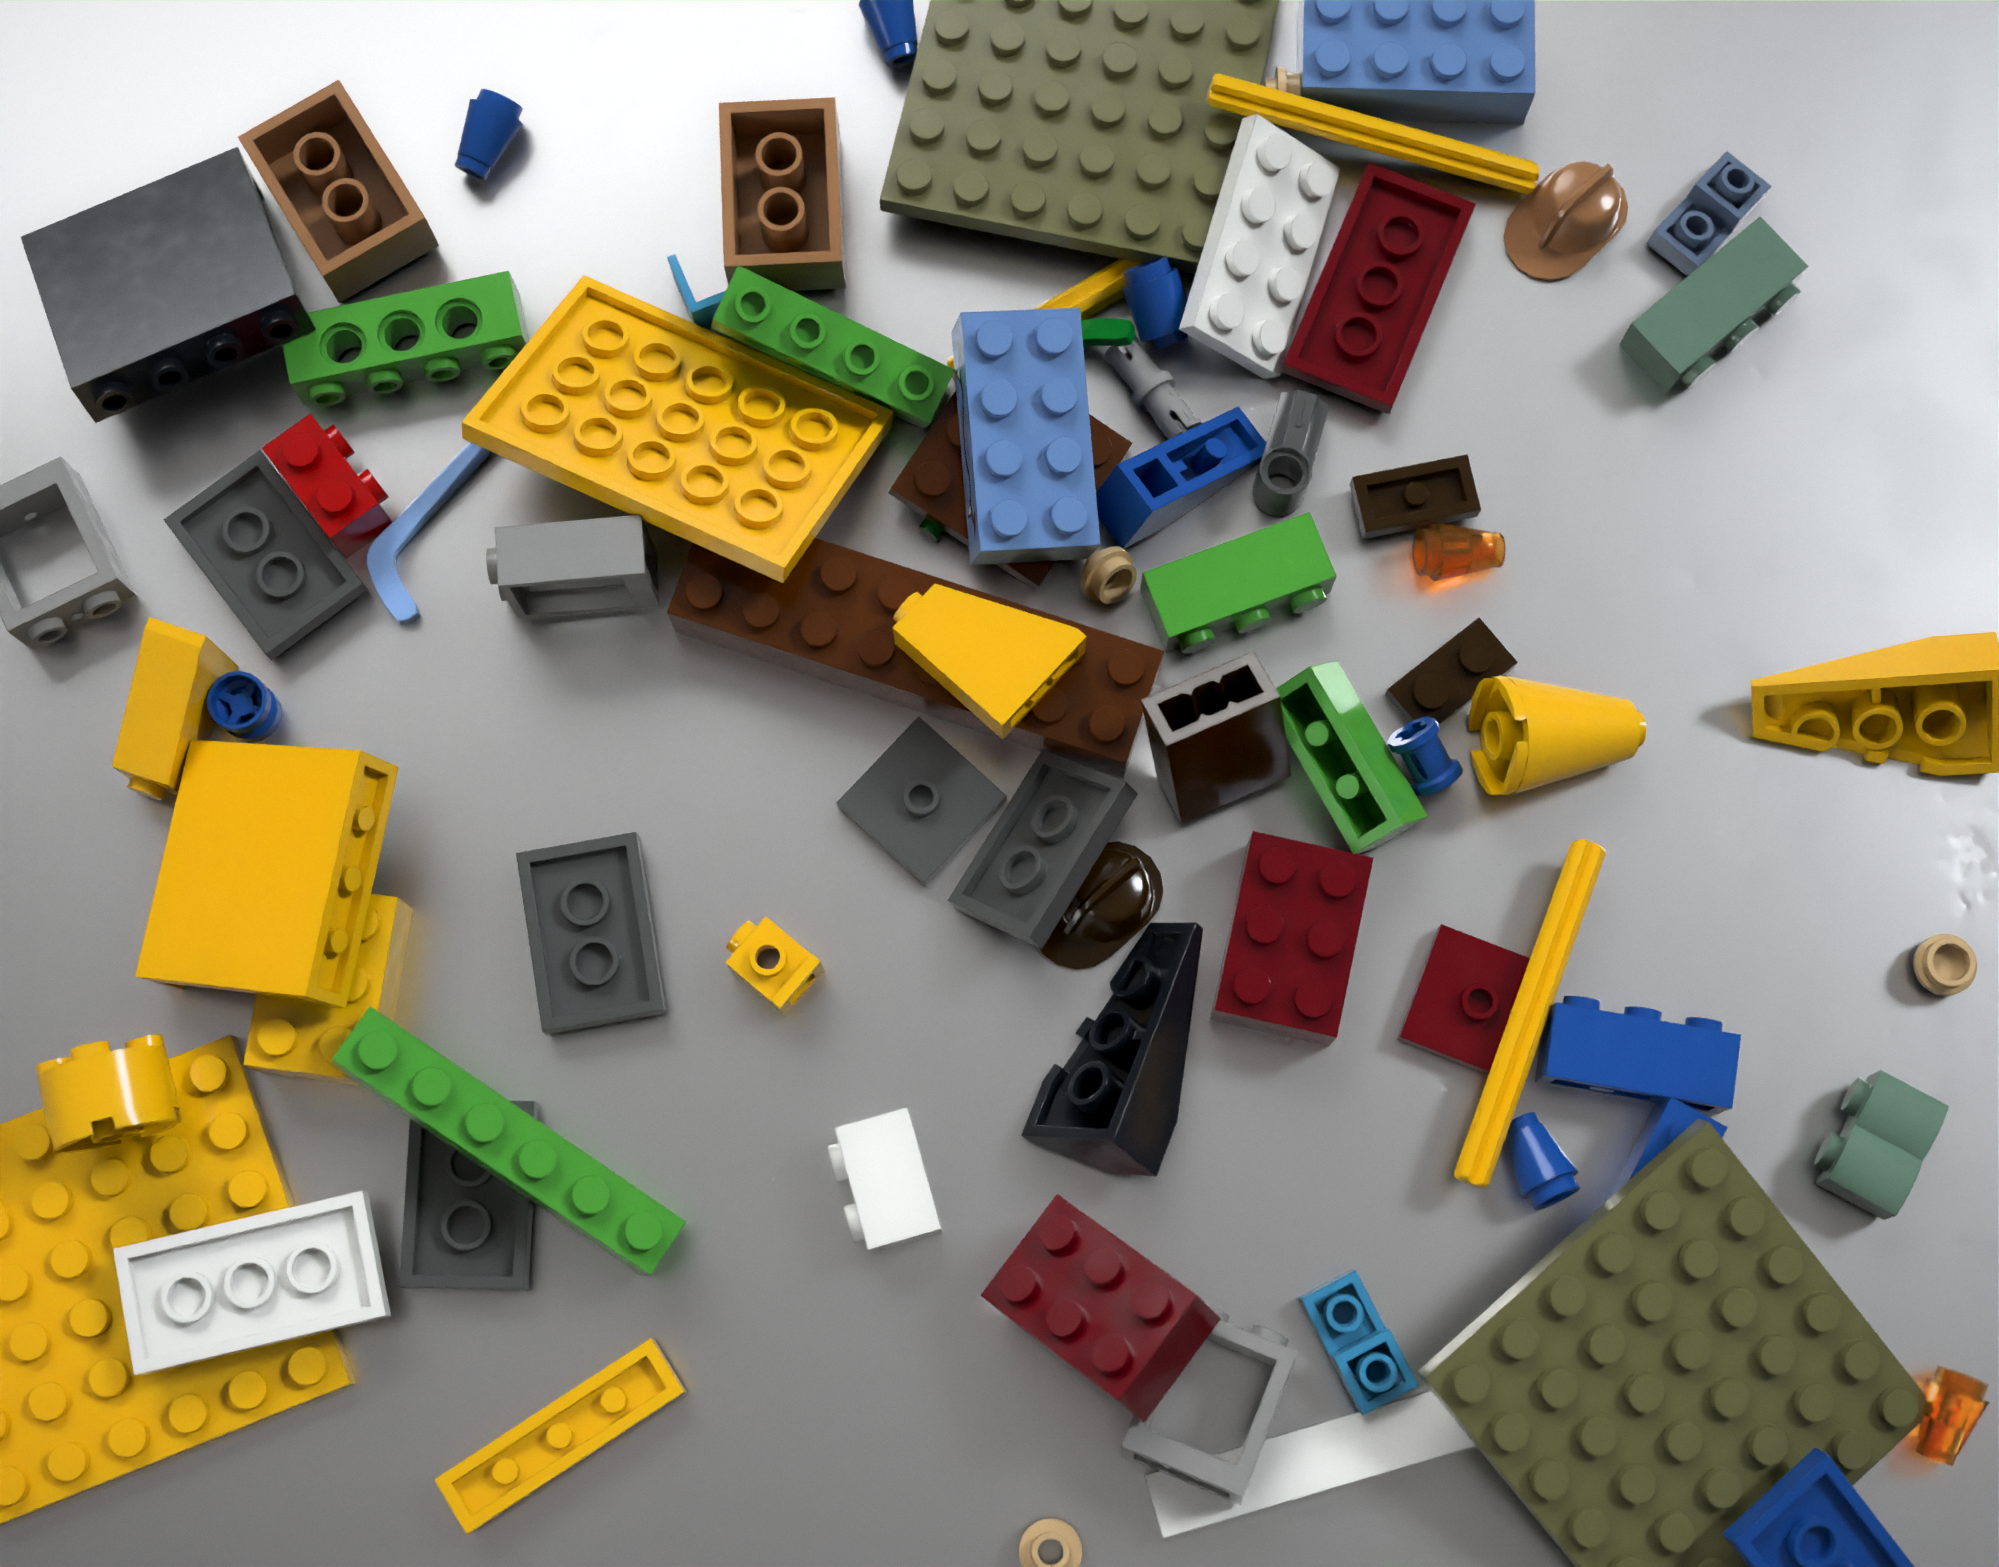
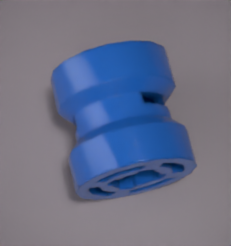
[207,671,282,743]

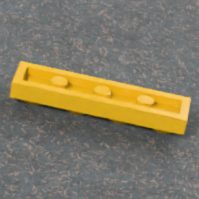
[434,1338,686,1534]

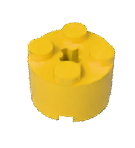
[36,1034,181,1153]

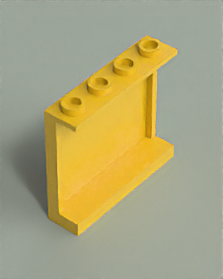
[135,740,399,1009]

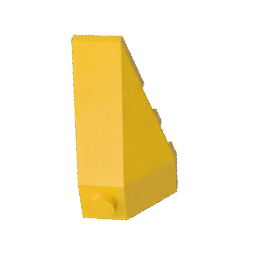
[1750,632,1999,776]

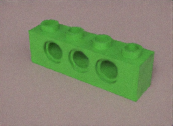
[711,265,955,429]
[282,270,529,406]

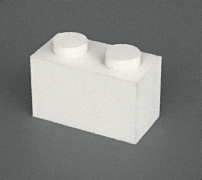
[828,1107,942,1253]

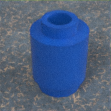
[1122,256,1188,348]

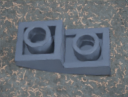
[1646,151,1772,277]

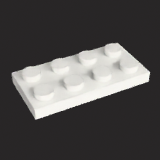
[1179,114,1341,379]
[113,1191,391,1375]

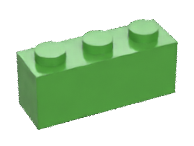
[1140,512,1337,654]
[1276,661,1429,854]

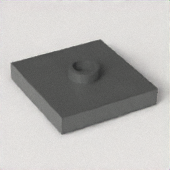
[836,716,1007,886]

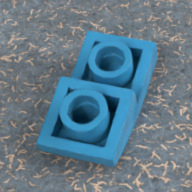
[1297,1269,1419,1415]

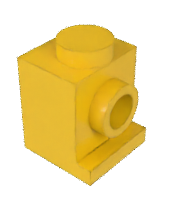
[725,916,824,1016]

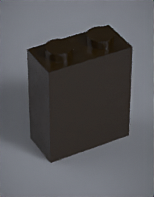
[1141,651,1291,824]

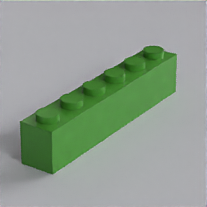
[330,1006,686,1275]

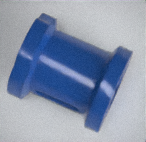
[1387,716,1463,797]

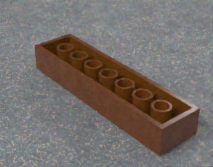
[667,538,1164,779]

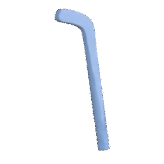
[367,442,492,624]

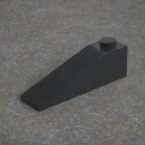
[1021,922,1203,1177]

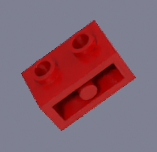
[262,413,392,559]

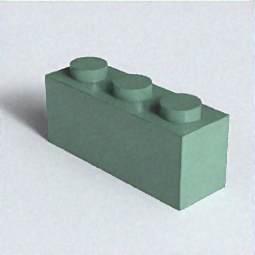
[1619,216,1809,395]

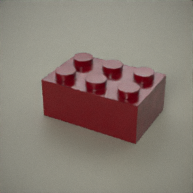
[1210,831,1373,1046]
[980,1194,1221,1423]

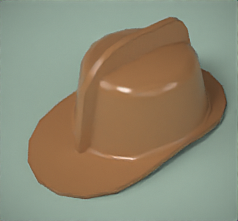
[1503,161,1628,281]

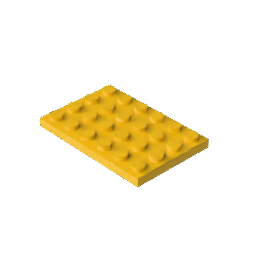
[461,275,894,583]

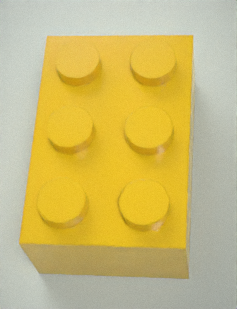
[243,894,414,1086]

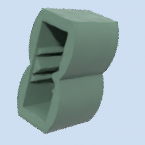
[1814,1070,1949,1220]

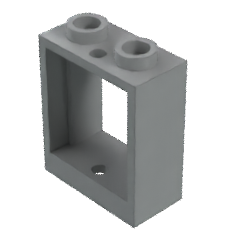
[0,456,136,647]
[486,515,660,619]
[1121,1304,1297,1505]

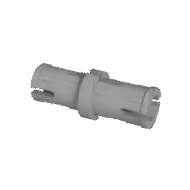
[1105,335,1202,440]

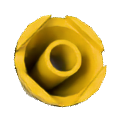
[1469,675,1646,796]

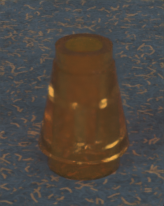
[1412,522,1505,581]
[1916,1365,1990,1466]

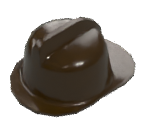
[1039,841,1163,969]

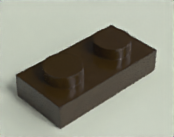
[1350,454,1481,539]
[1385,618,1518,726]

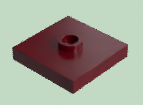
[1397,924,1530,1075]

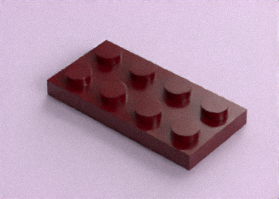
[1281,162,1476,414]

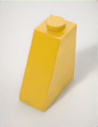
[892,584,1087,740]
[112,617,239,800]

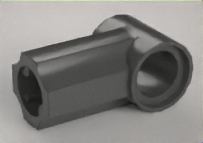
[1252,390,1330,516]

